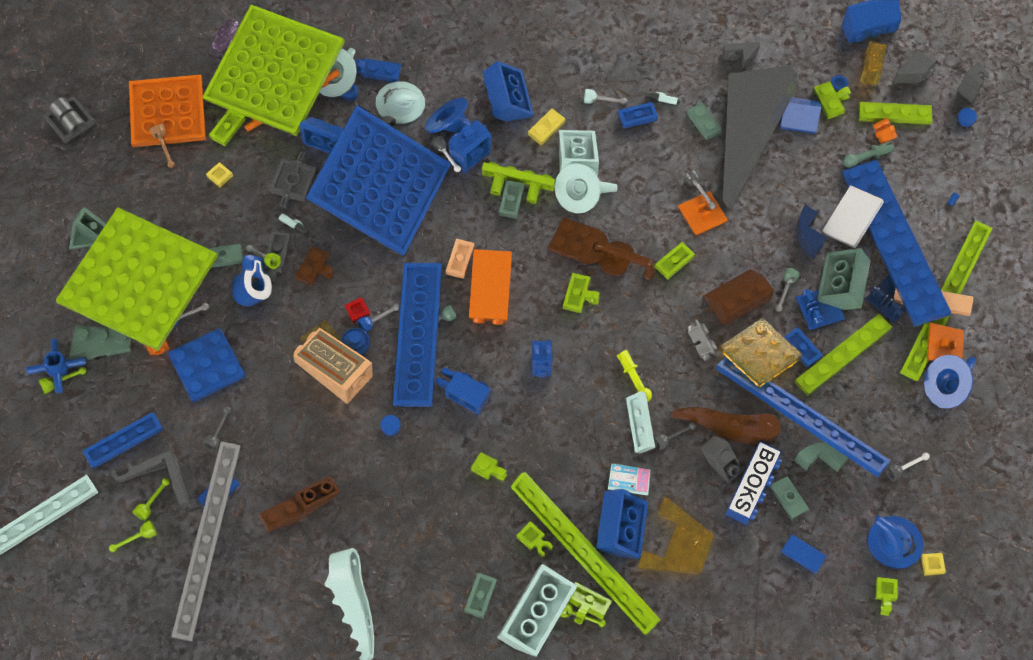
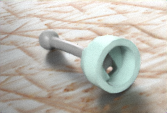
[584,89,627,105]

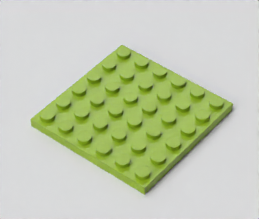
[202,5,345,136]
[56,207,218,351]

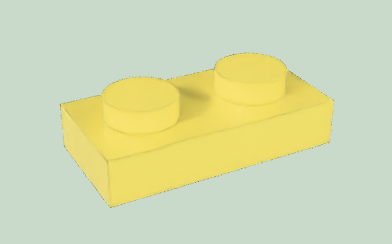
[528,109,566,146]

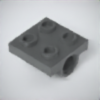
[43,96,96,143]

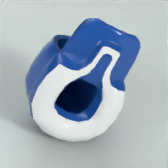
[231,255,272,307]

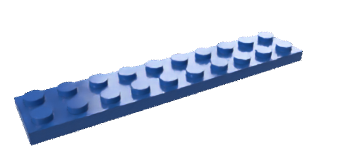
[842,160,951,327]

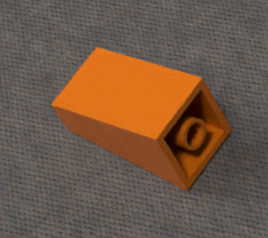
[469,249,512,325]

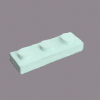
[626,391,655,454]

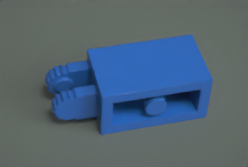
[435,367,491,415]

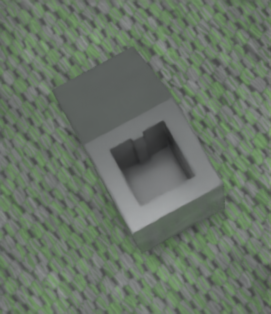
[700,436,744,484]

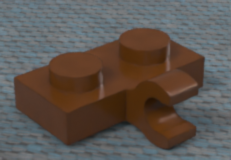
[295,246,335,286]

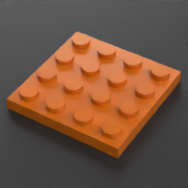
[129,74,206,147]

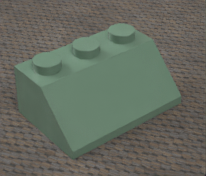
[817,248,871,310]

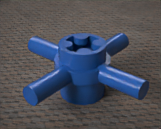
[26,339,87,393]

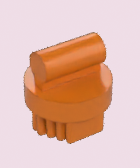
[873,118,897,144]

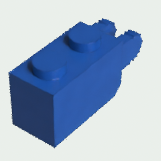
[531,340,552,378]

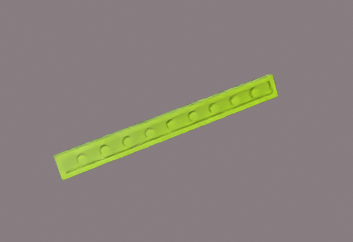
[900,220,993,382]
[511,472,661,635]

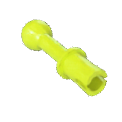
[617,350,652,402]

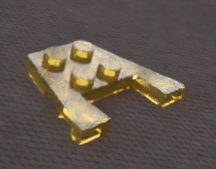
[637,497,715,574]

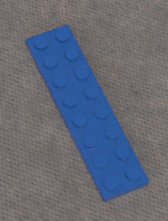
[393,263,442,407]

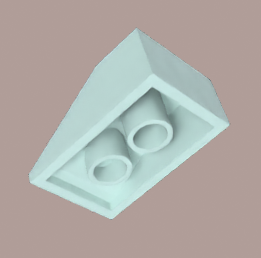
[559,130,599,175]

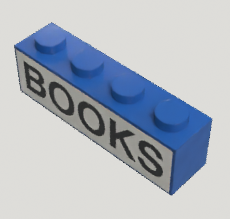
[725,442,782,525]

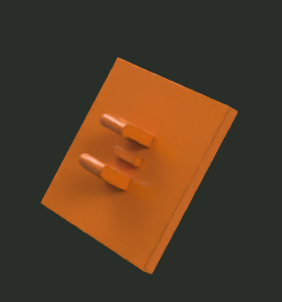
[678,191,728,236]
[927,323,964,361]

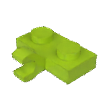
[813,81,851,119]
[563,273,600,313]
[568,582,612,625]

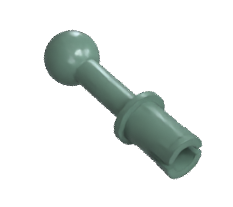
[843,141,894,168]

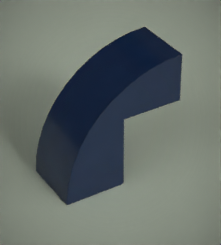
[796,204,827,259]

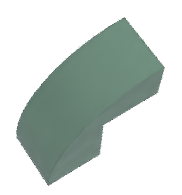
[794,442,849,472]

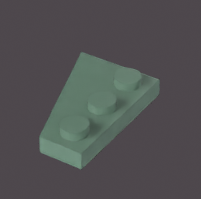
[69,326,133,360]

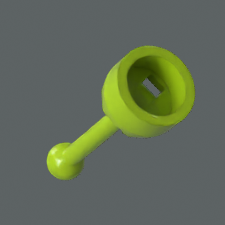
[39,367,87,394]
[132,478,170,521]
[109,520,157,552]
[560,602,606,627]

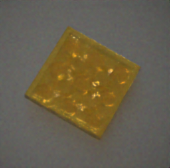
[720,318,802,388]

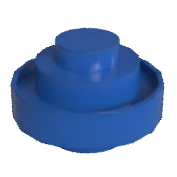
[341,328,370,355]

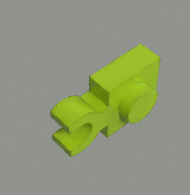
[516,521,553,558]

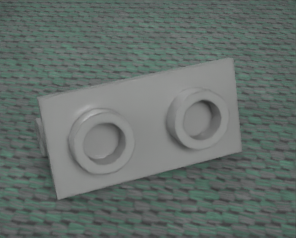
[688,320,718,361]

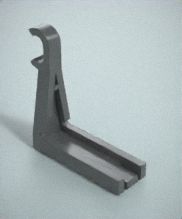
[112,450,192,510]

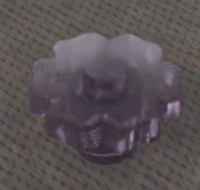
[213,17,239,52]

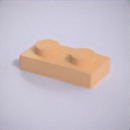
[446,239,475,279]

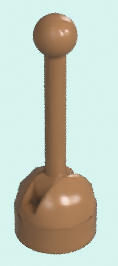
[149,124,175,168]

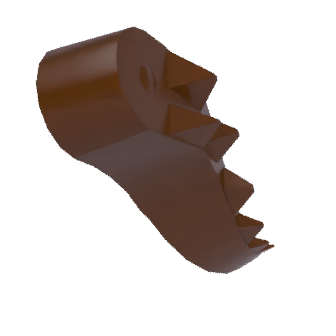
[670,407,781,446]

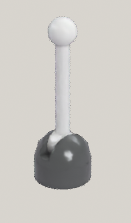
[431,136,461,172]
[886,452,930,481]

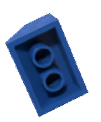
[841,0,902,43]
[483,61,534,122]
[300,117,343,154]
[596,489,648,560]

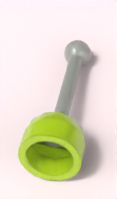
[246,245,281,269]

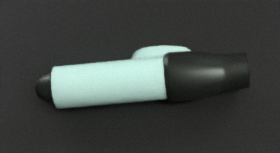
[645,92,680,105]
[278,214,309,236]

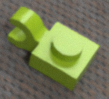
[471,452,507,481]
[875,577,898,616]

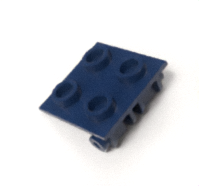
[865,275,906,323]

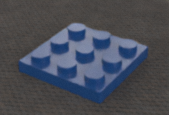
[168,328,246,403]

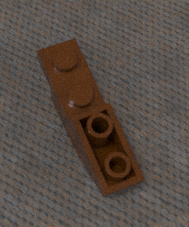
[259,476,340,533]

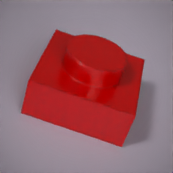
[345,297,371,324]

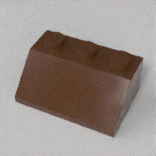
[703,269,774,326]

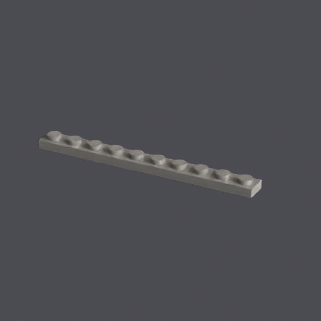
[171,442,241,642]

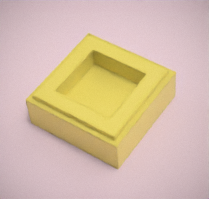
[206,162,233,188]
[921,553,946,576]

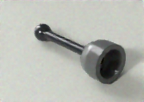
[357,104,396,128]

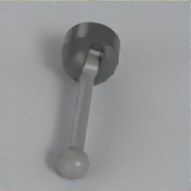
[684,170,716,210]

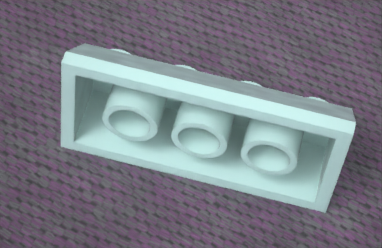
[497,564,577,657]

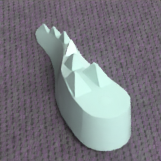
[325,548,374,660]

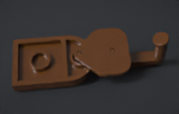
[548,217,655,280]

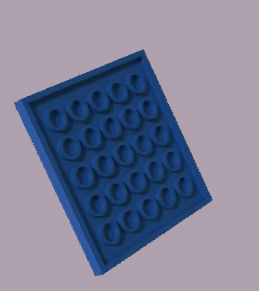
[305,106,451,256]

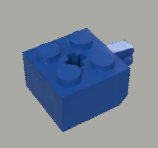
[449,120,492,174]

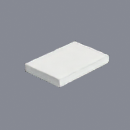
[822,185,884,248]

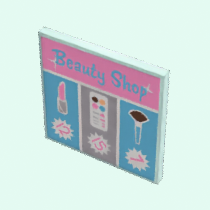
[608,463,650,495]

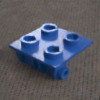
[795,289,845,330]

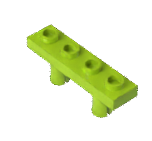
[482,162,555,204]

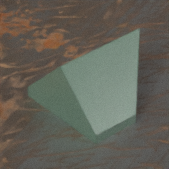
[69,207,106,250]

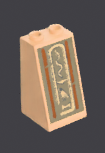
[294,328,373,404]

